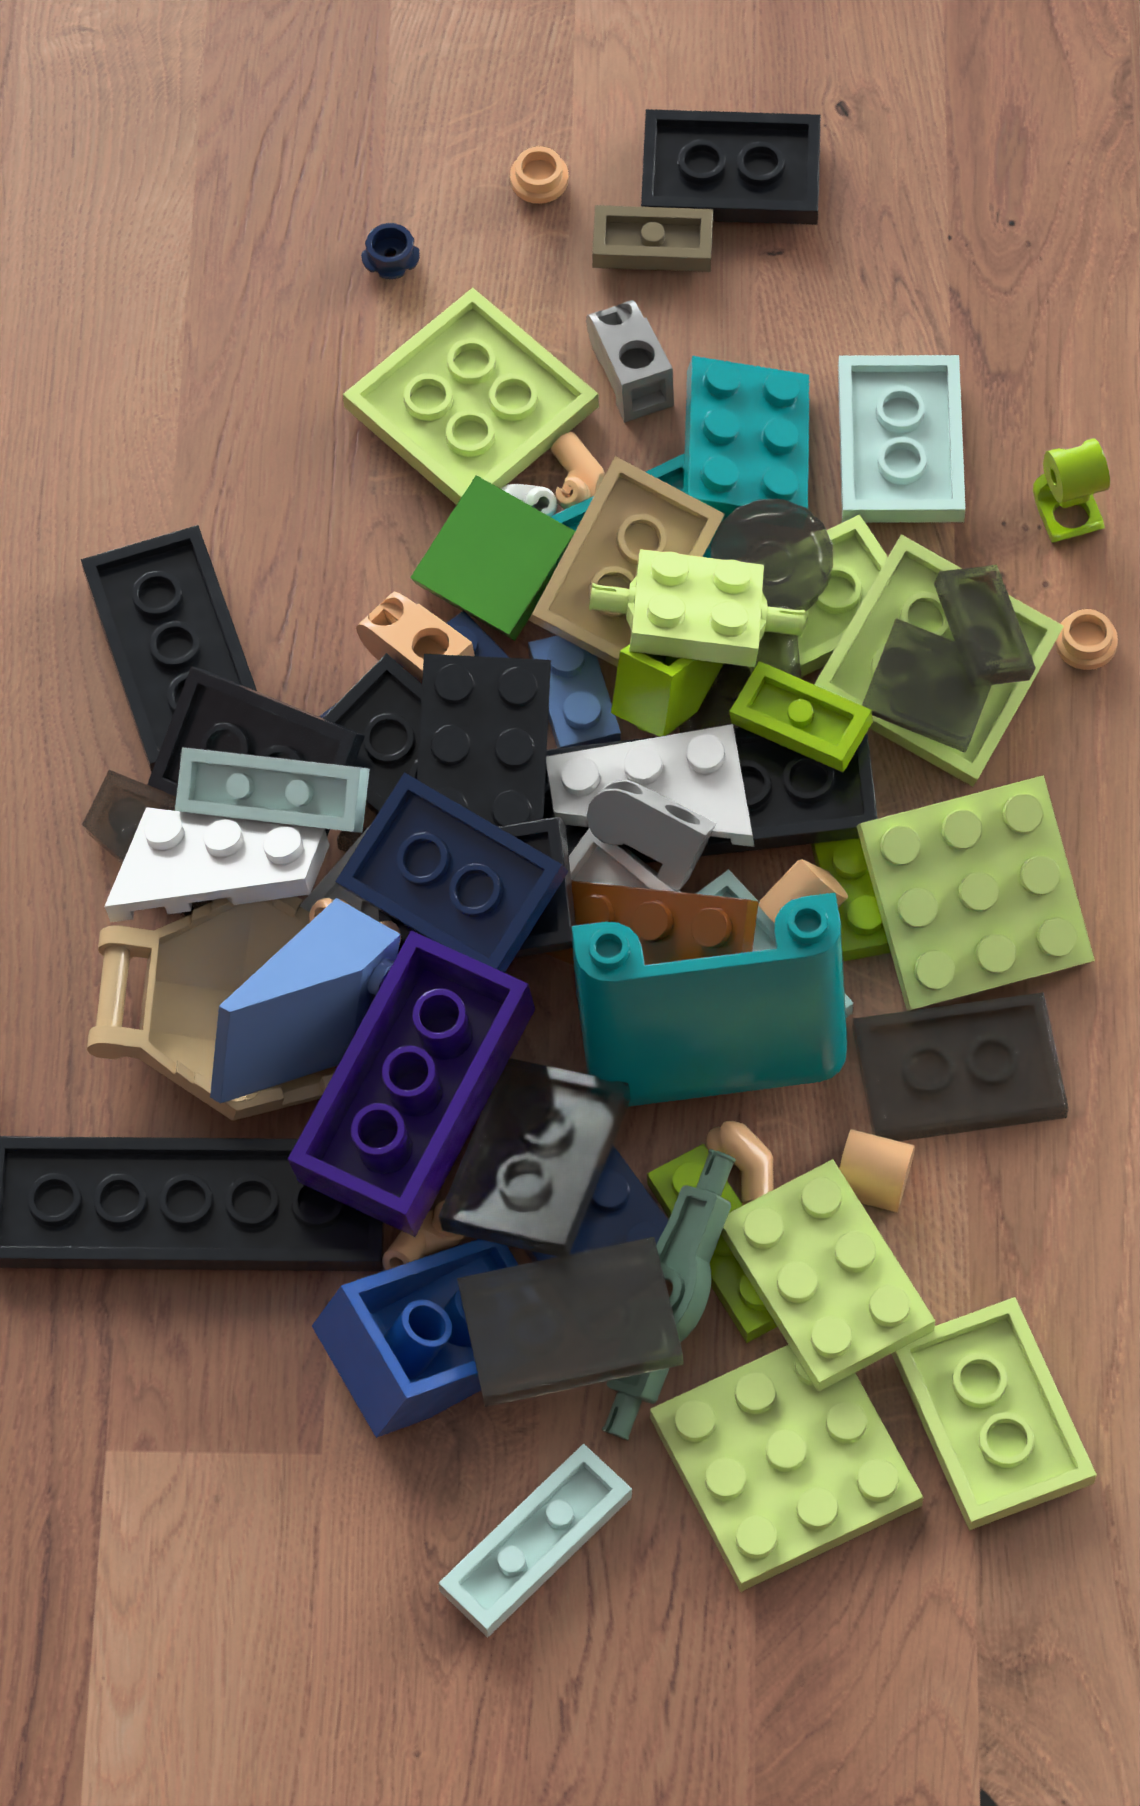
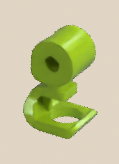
[1033,438,1110,543]

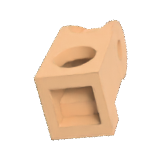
[356,592,475,683]

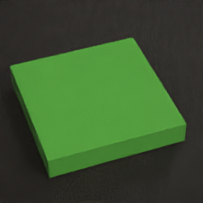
[410,475,575,641]

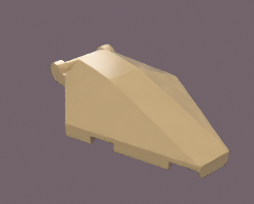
[87,896,338,1121]

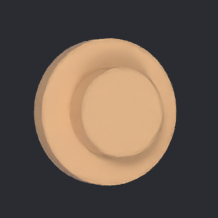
[510,146,569,204]
[1055,609,1118,670]

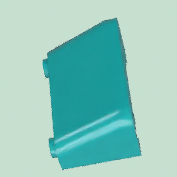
[572,893,847,1107]

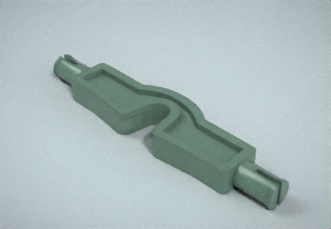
[602,1149,736,1440]

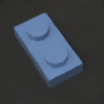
[528,636,621,748]

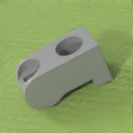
[586,300,674,423]
[587,780,716,891]

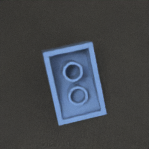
[210,898,401,1103]

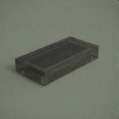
[934,565,1036,688]

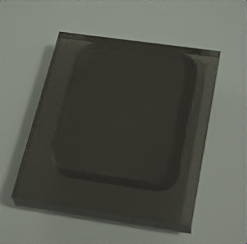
[862,618,1001,753]

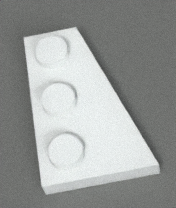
[104,808,330,922]

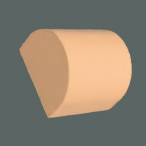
[758,859,848,923]
[839,1129,915,1213]

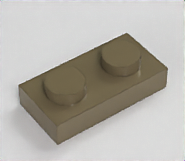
[592,205,713,272]

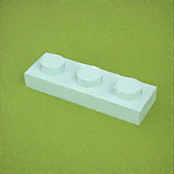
[175,747,370,833]
[439,1443,632,1638]

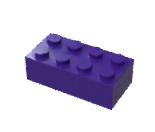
[288,931,535,1237]

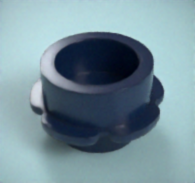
[361,223,420,279]

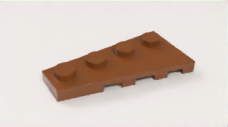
[545,880,759,965]

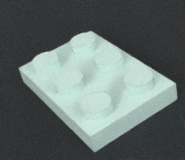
[838,355,966,523]

